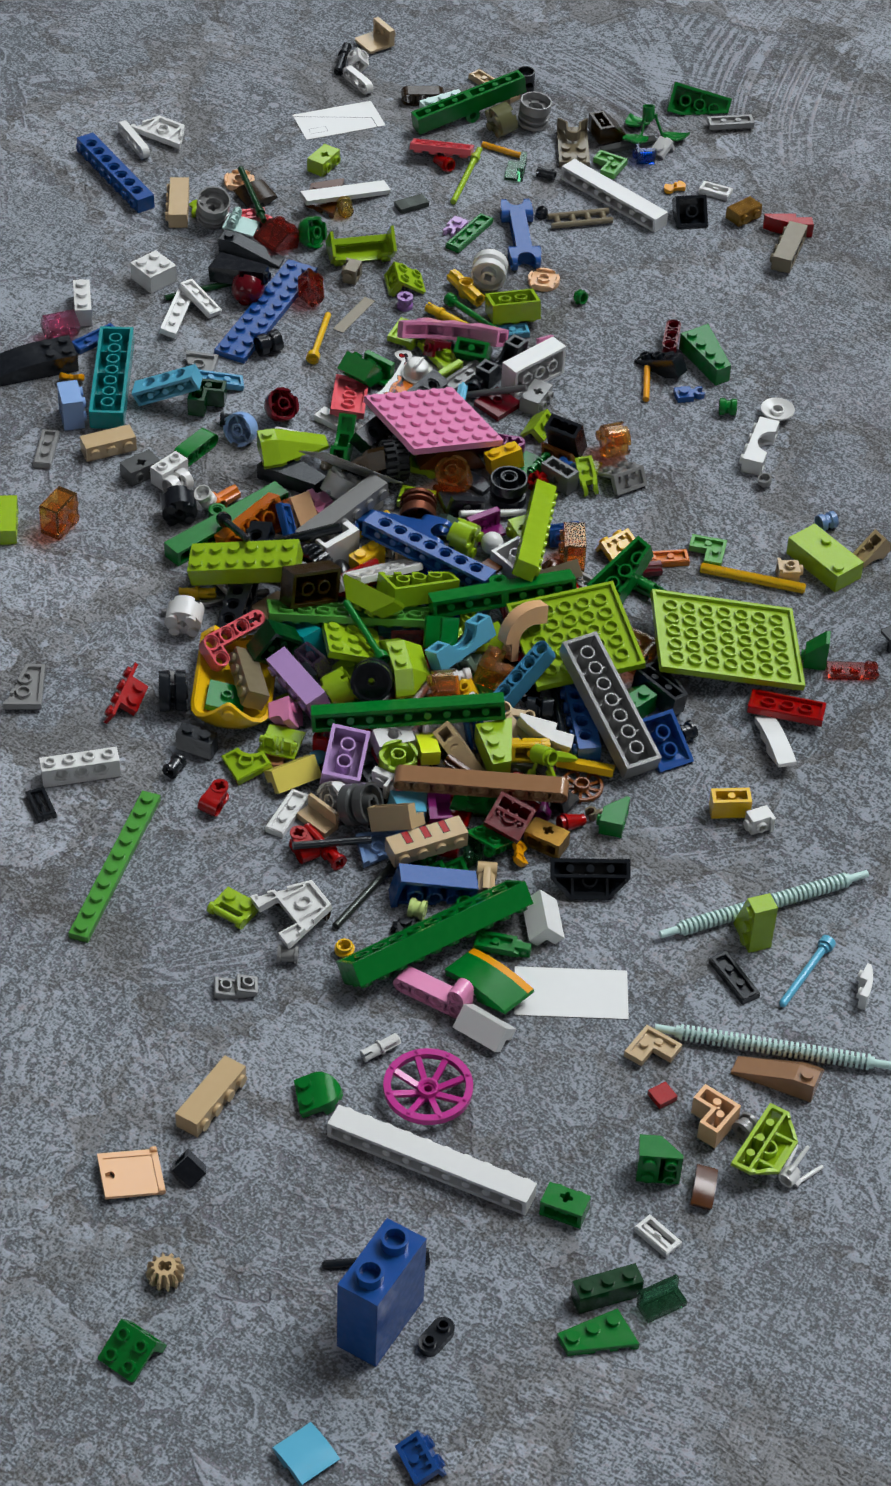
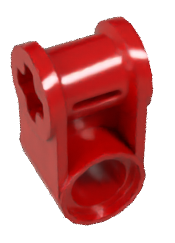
[197,779,229,817]
[289,825,321,864]

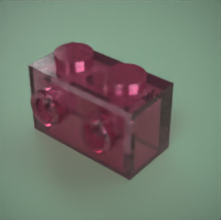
[40,309,80,339]

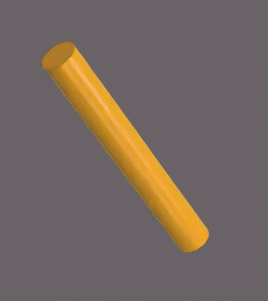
[481,141,525,160]
[643,365,650,402]

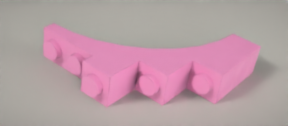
[397,317,509,347]

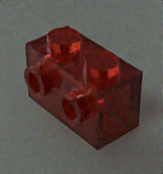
[298,268,324,308]

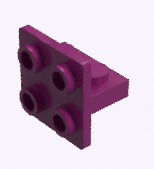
[466,506,506,545]

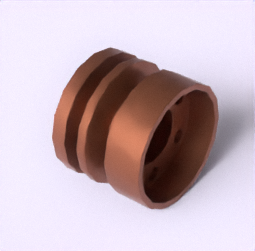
[399,487,437,519]

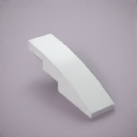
[755,715,797,768]

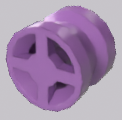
[397,291,413,312]

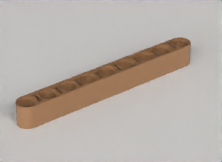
[393,765,569,803]

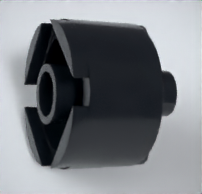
[160,485,198,526]

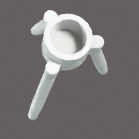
[778,1144,824,1188]

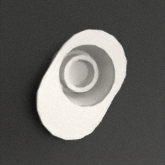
[401,356,433,384]

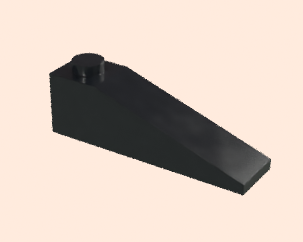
[219,230,285,269]

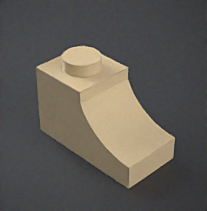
[853,529,891,568]

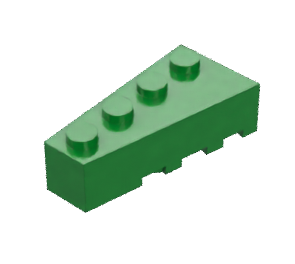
[679,324,731,386]
[587,536,654,605]

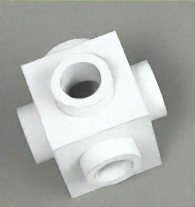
[347,47,369,72]

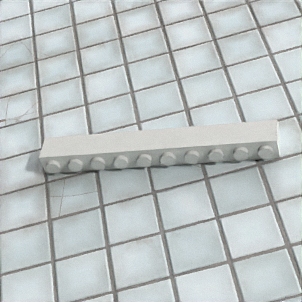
[327,1105,537,1215]

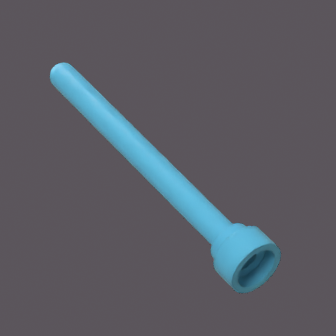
[779,935,836,1007]

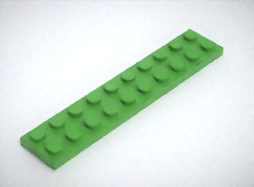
[266,599,453,629]

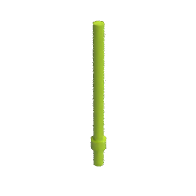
[450,147,483,205]

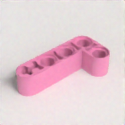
[393,966,474,1019]

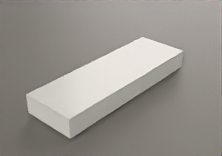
[178,279,222,319]
[265,789,308,838]

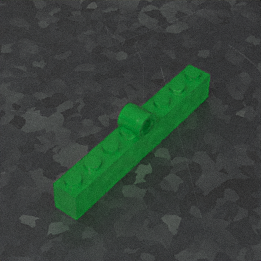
[411,70,526,135]
[164,481,289,567]
[428,569,577,617]

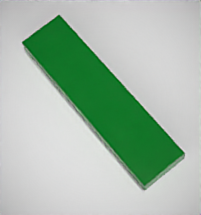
[445,213,494,254]

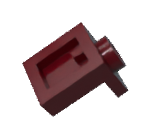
[423,338,451,358]

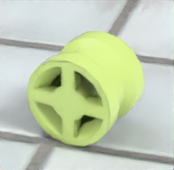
[407,897,428,920]

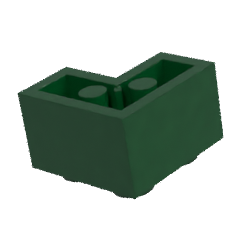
[187,378,227,417]
[246,619,303,665]

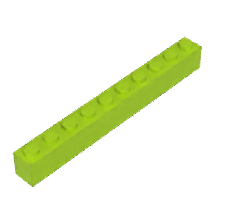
[511,479,558,582]

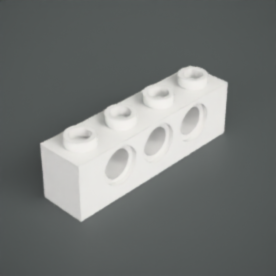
[39,747,121,788]

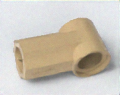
[477,861,498,894]

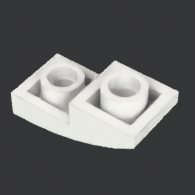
[856,963,873,1010]

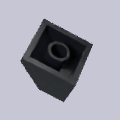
[672,195,708,228]

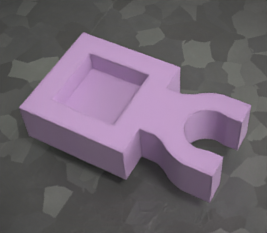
[443,216,468,238]

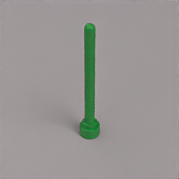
[443,292,497,327]
[343,600,390,663]

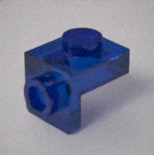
[632,144,656,165]

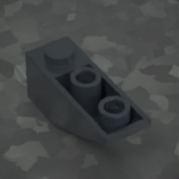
[634,351,688,378]

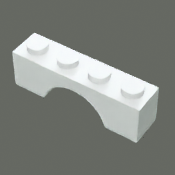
[739,417,780,476]

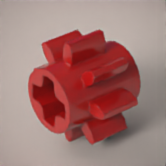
[527,470,549,491]

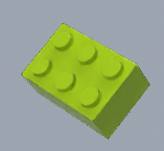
[485,288,541,325]

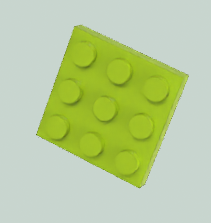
[322,622,381,663]

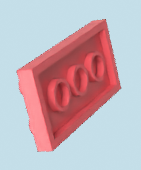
[410,138,475,158]
[330,374,368,419]

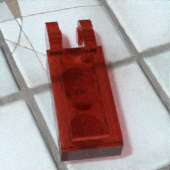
[826,661,880,681]

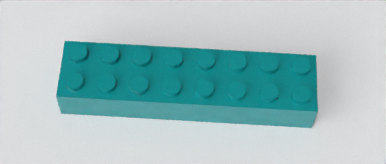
[89,326,135,429]

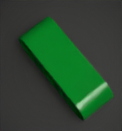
[173,428,219,466]

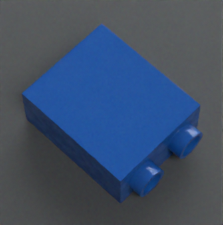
[337,1218,427,1367]

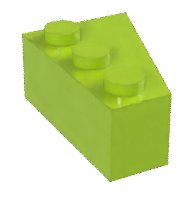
[474,717,512,773]
[733,893,778,953]

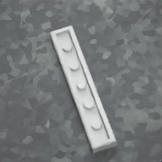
[300,180,391,205]

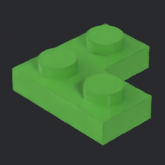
[593,150,628,179]
[689,534,727,566]

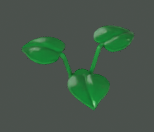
[623,104,690,144]

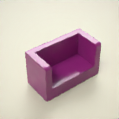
[427,793,453,824]

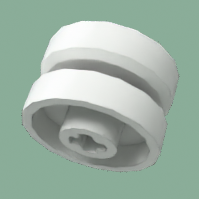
[471,249,508,291]

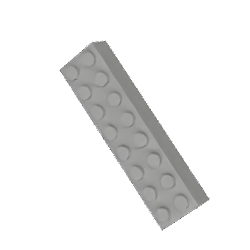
[559,631,662,780]

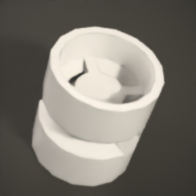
[161,468,194,493]

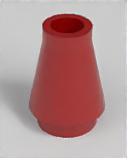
[433,155,455,172]
[556,813,587,831]

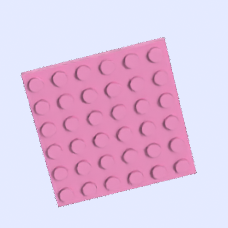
[363,387,503,455]

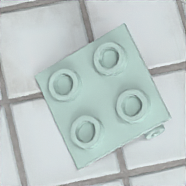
[222,207,260,237]

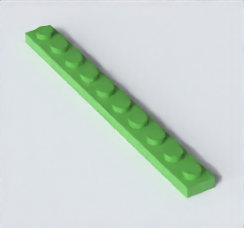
[69,790,161,943]

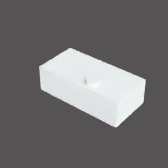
[501,337,566,398]

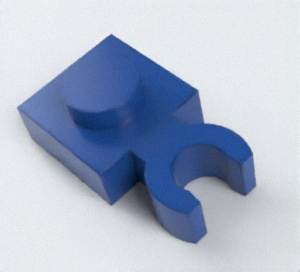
[673,386,705,403]

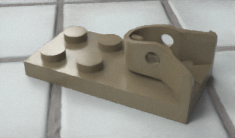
[556,118,590,167]

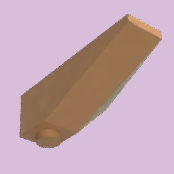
[731,1056,825,1102]

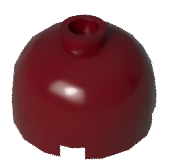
[231,274,265,306]
[264,387,299,423]

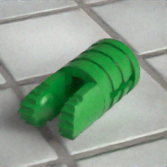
[633,576,667,598]

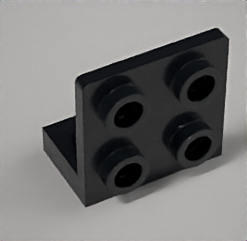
[438,491,486,517]

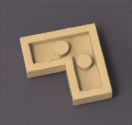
[624,1025,682,1066]

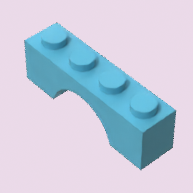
[424,613,496,673]

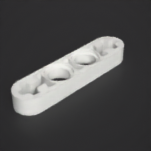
[117,120,150,159]

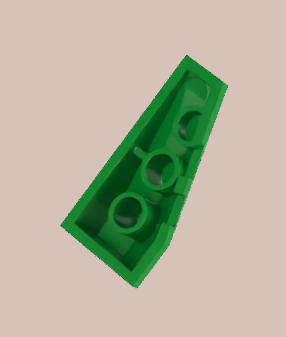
[667,82,732,115]

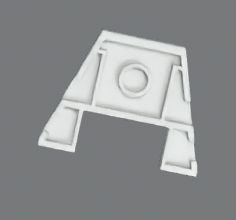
[250,880,332,949]

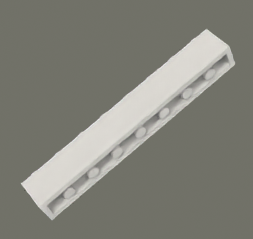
[561,159,668,233]

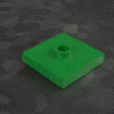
[204,679,244,712]

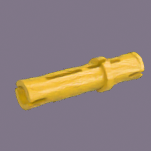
[424,302,470,324]

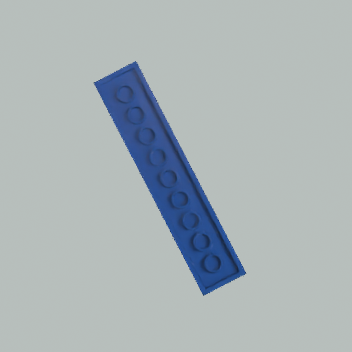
[214,259,317,364]

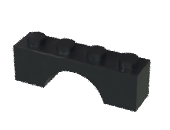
[475,334,528,389]

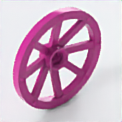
[383,1048,473,1125]

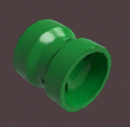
[719,398,737,416]

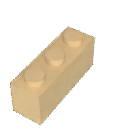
[80,424,137,462]

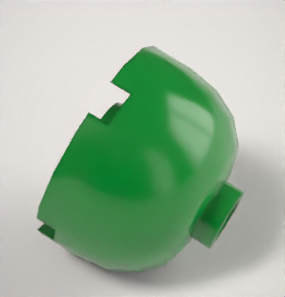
[297,216,327,248]

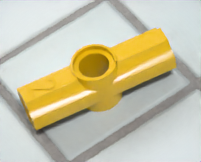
[447,269,485,307]

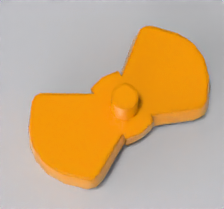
[664,180,686,194]
[59,372,85,381]
[512,841,528,867]

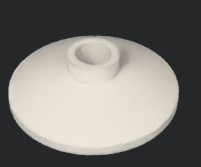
[761,398,795,421]

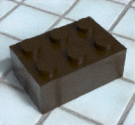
[279,560,342,609]

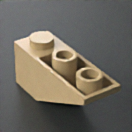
[432,721,485,771]

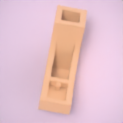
[498,600,549,662]

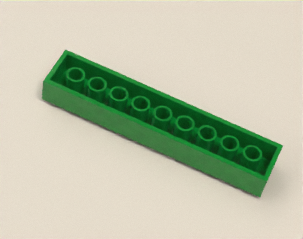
[336,880,534,988]

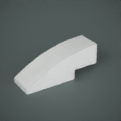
[516,713,574,753]

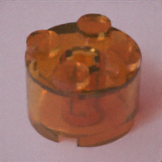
[595,421,631,459]
[435,455,473,492]
[426,668,461,697]

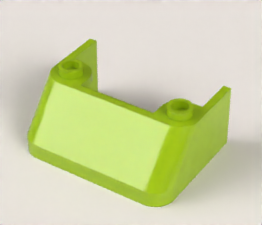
[325,225,397,266]

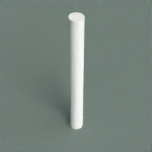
[459,509,526,517]

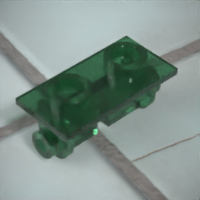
[463,827,483,869]

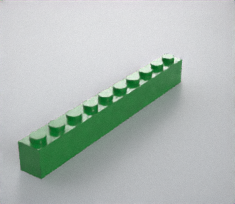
[311,692,506,733]

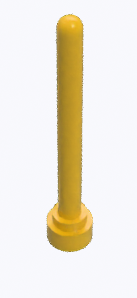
[306,312,331,364]

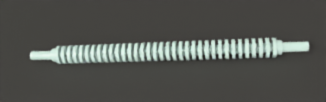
[659,870,869,939]
[655,1024,891,1070]

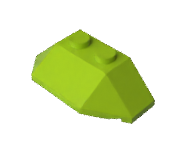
[343,574,406,619]
[380,638,430,699]
[731,1103,798,1175]

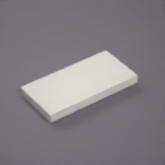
[342,559,423,584]

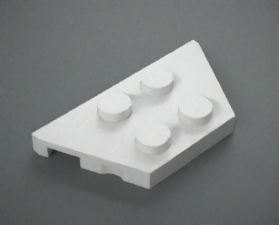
[131,115,185,149]

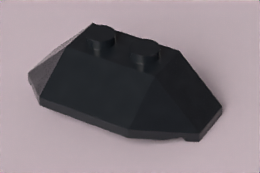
[550,858,631,900]

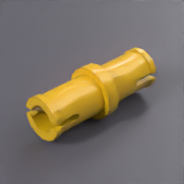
[179,586,216,600]

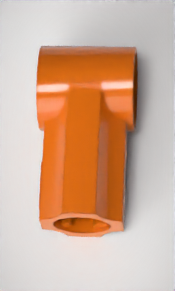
[213,485,241,508]

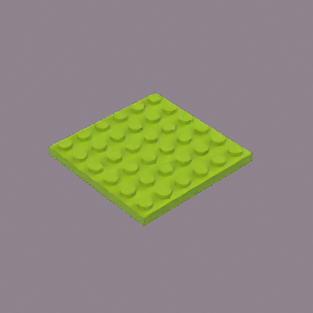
[506,581,646,692]

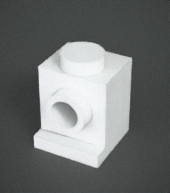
[743,805,776,835]

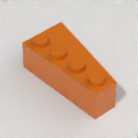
[214,492,282,543]

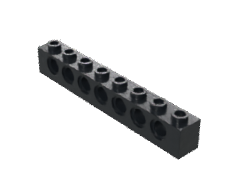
[349,368,449,454]
[215,521,275,632]

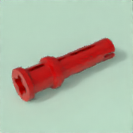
[303,823,347,870]

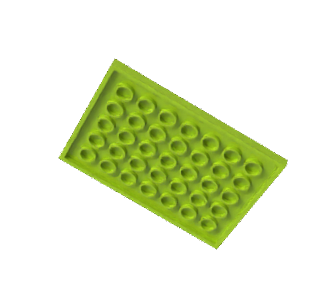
[650,589,806,691]

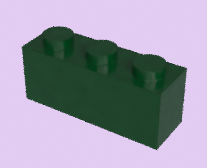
[571,1263,644,1314]

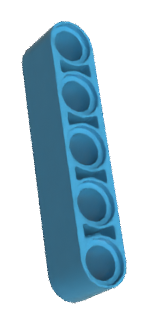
[493,641,556,713]

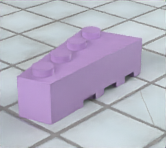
[266,646,330,719]

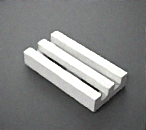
[698,181,733,201]
[634,1214,682,1258]

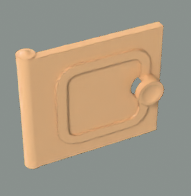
[97,1146,166,1200]

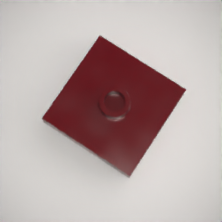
[474,386,520,421]

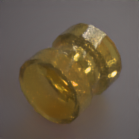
[336,196,354,218]

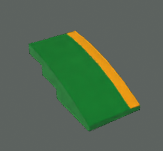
[444,948,534,1014]

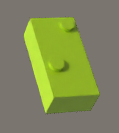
[786,523,864,592]

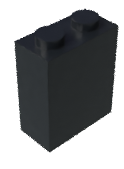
[544,413,587,458]

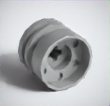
[517,91,552,132]
[195,186,231,230]

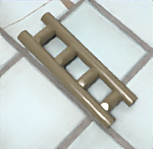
[547,207,613,229]

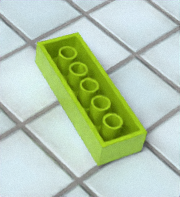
[187,539,303,586]

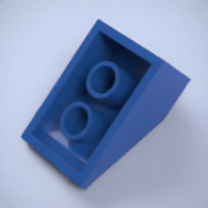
[642,709,694,773]

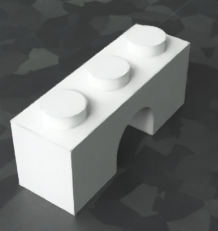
[73,279,93,326]

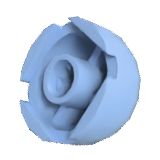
[223,411,258,447]

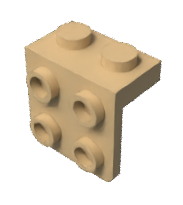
[355,17,395,54]

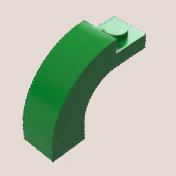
[330,413,357,462]

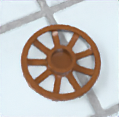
[563,770,604,804]

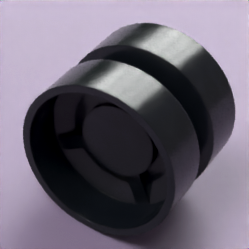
[489,466,528,509]

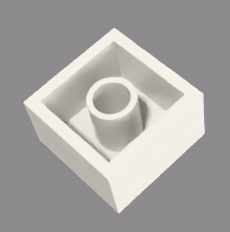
[130,250,177,294]

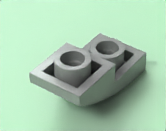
[213,974,258,999]

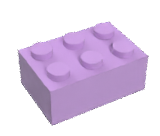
[319,723,371,784]

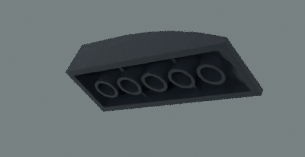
[0,335,79,387]

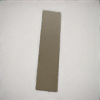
[333,297,375,333]

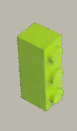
[0,495,18,545]

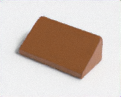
[541,442,576,462]

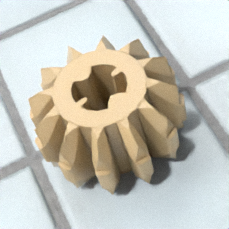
[146,1252,185,1292]

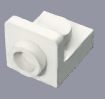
[372,766,396,799]

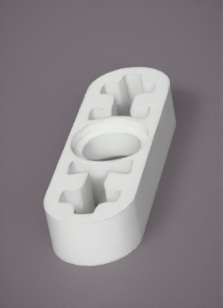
[343,65,373,95]

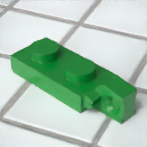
[473,930,532,958]

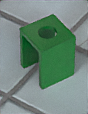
[423,615,459,648]

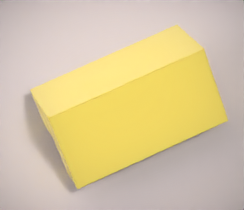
[264,754,321,794]

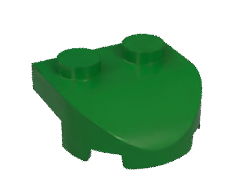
[294,1071,343,1118]

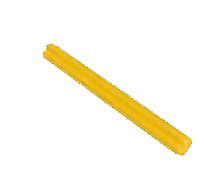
[700,562,806,594]

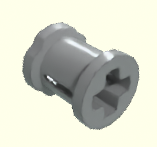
[277,945,299,964]

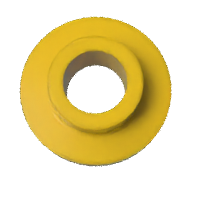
[334,938,355,958]

